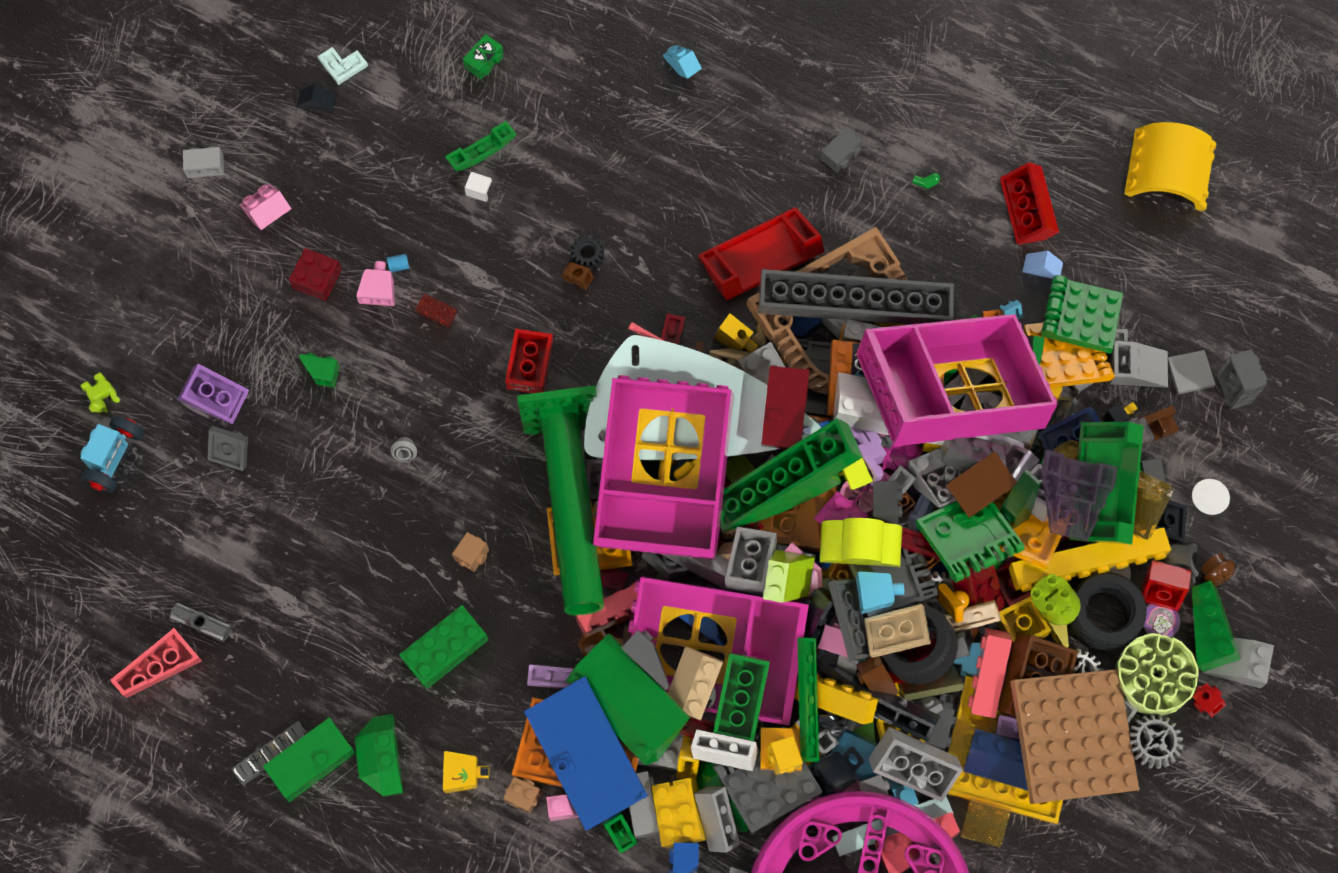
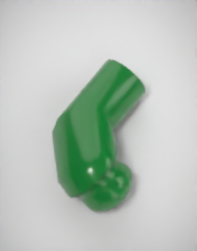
[912,172,940,189]

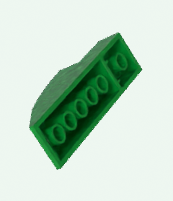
[720,418,863,533]

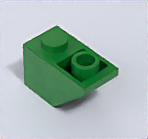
[299,353,340,388]

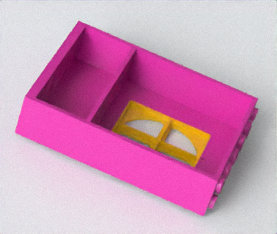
[856,314,1057,446]
[593,375,734,560]
[627,576,809,725]

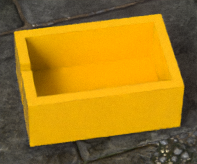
[652,778,706,848]

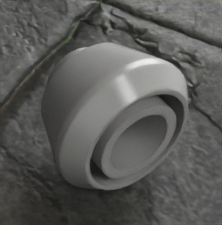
[391,437,417,462]

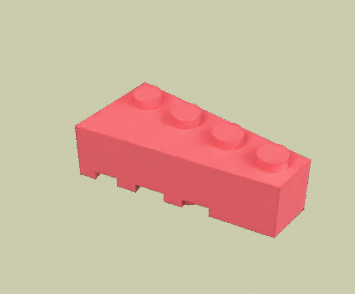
[576,582,638,634]
[110,628,202,698]
[967,628,1012,718]
[874,812,960,873]

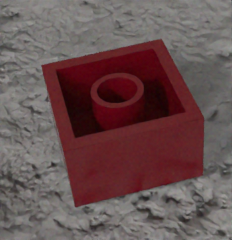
[289,248,342,301]

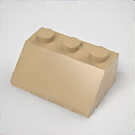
[668,646,723,720]

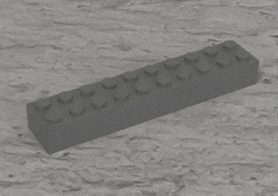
[758,269,954,325]

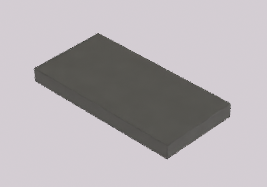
[828,578,871,662]

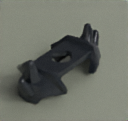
[818,708,848,740]

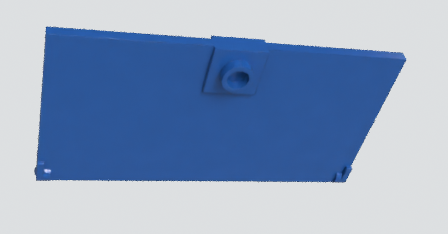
[524,676,648,831]

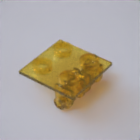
[961,798,1011,848]

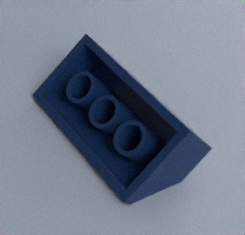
[963,729,1028,791]

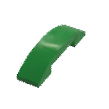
[445,121,516,171]

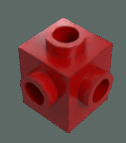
[1192,683,1227,718]

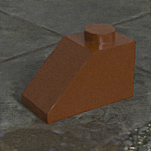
[856,656,899,695]

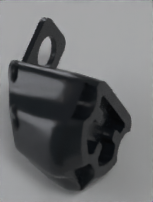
[809,747,864,798]

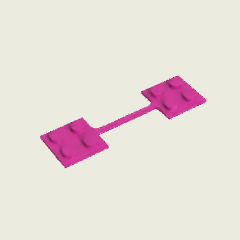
[814,435,924,525]

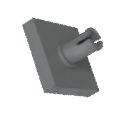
[208,426,248,471]
[642,552,694,580]

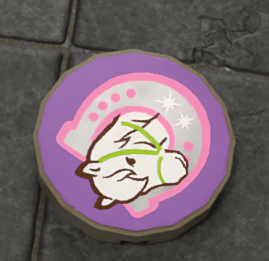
[1142,604,1181,638]

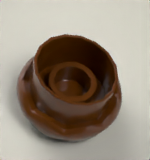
[1201,553,1235,586]

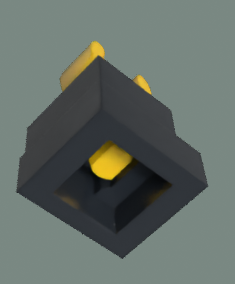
[1103,402,1138,422]

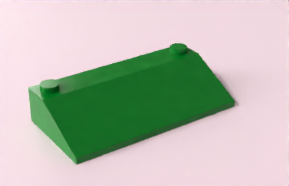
[1069,422,1144,545]
[566,634,690,765]

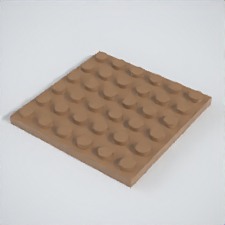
[1010,669,1139,804]

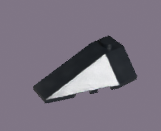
[803,587,836,649]

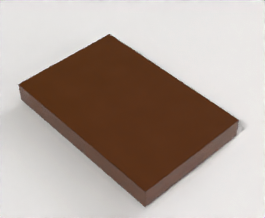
[945,451,1017,518]

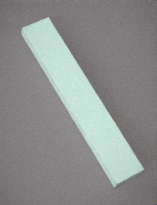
[832,797,953,857]

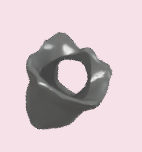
[1160,543,1199,588]

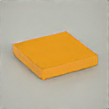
[760,728,802,771]

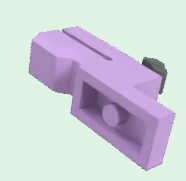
[850,427,892,487]

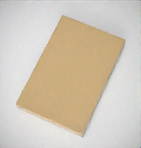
[864,604,931,658]

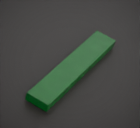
[797,638,819,762]

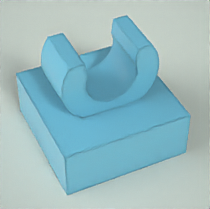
[1000,300,1023,320]

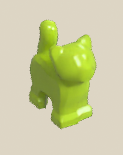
[80,372,120,413]

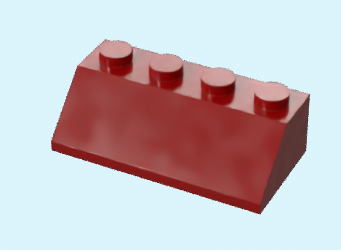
[1000,162,1059,245]

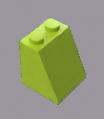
[763,550,815,603]

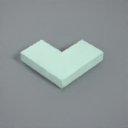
[317,47,368,85]

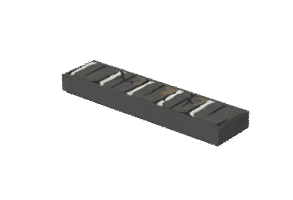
[231,721,307,786]

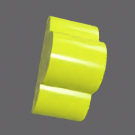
[820,518,902,567]

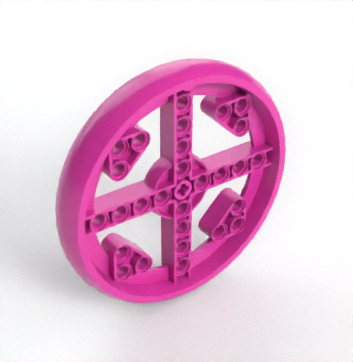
[751,791,969,873]

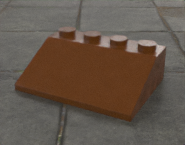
[997,633,1078,717]

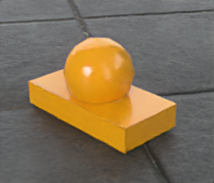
[938,583,969,623]

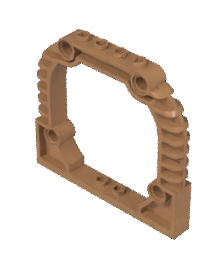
[746,227,908,395]

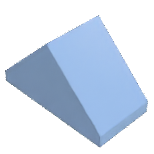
[1022,251,1063,279]

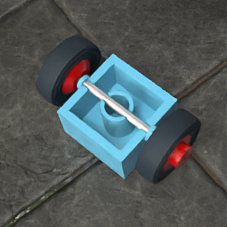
[80,416,144,493]

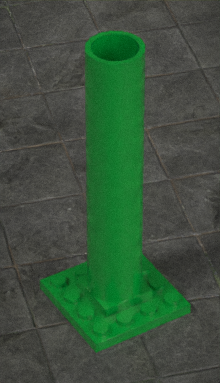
[517,385,604,616]

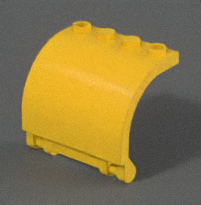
[1124,122,1216,211]

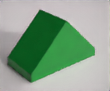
[603,812,638,854]

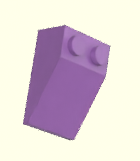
[177,364,249,424]

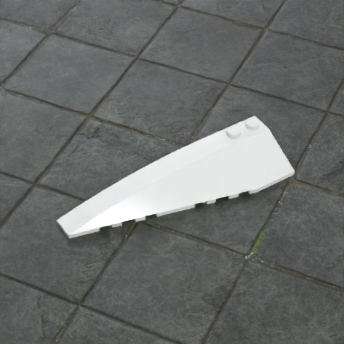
[833,372,1024,456]

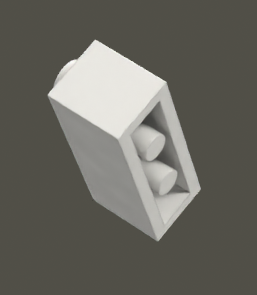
[691,730,758,771]

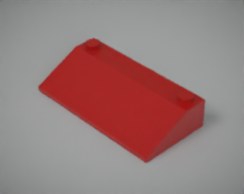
[698,207,825,301]

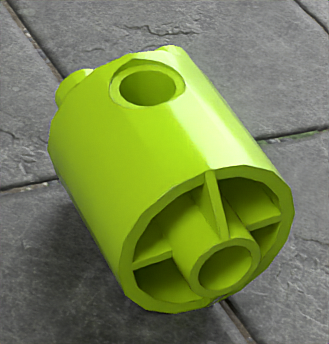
[1031,574,1081,626]

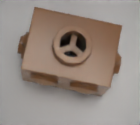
[452,532,489,572]
[503,777,541,814]

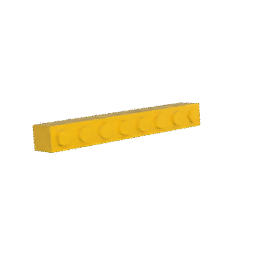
[1009,527,1171,591]

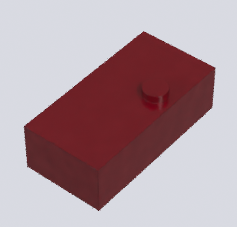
[761,366,809,449]

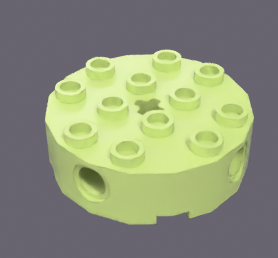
[1115,633,1198,716]

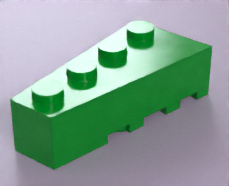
[1192,581,1241,672]

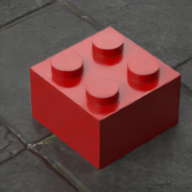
[1141,560,1191,611]

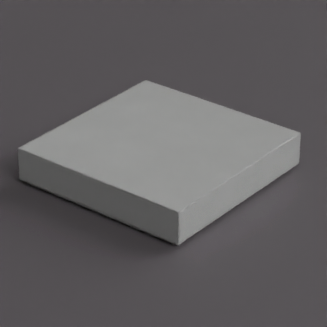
[1168,350,1215,395]

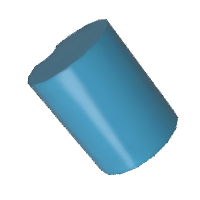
[387,253,410,273]

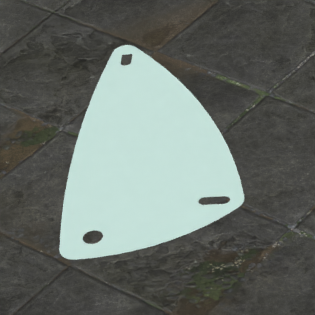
[584,335,821,460]

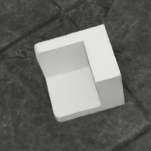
[465,172,492,202]

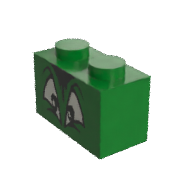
[463,34,504,80]

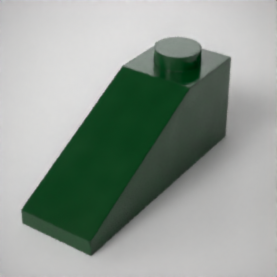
[1000,470,1041,529]

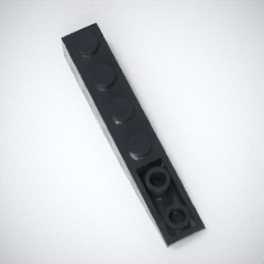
[823,664,940,742]

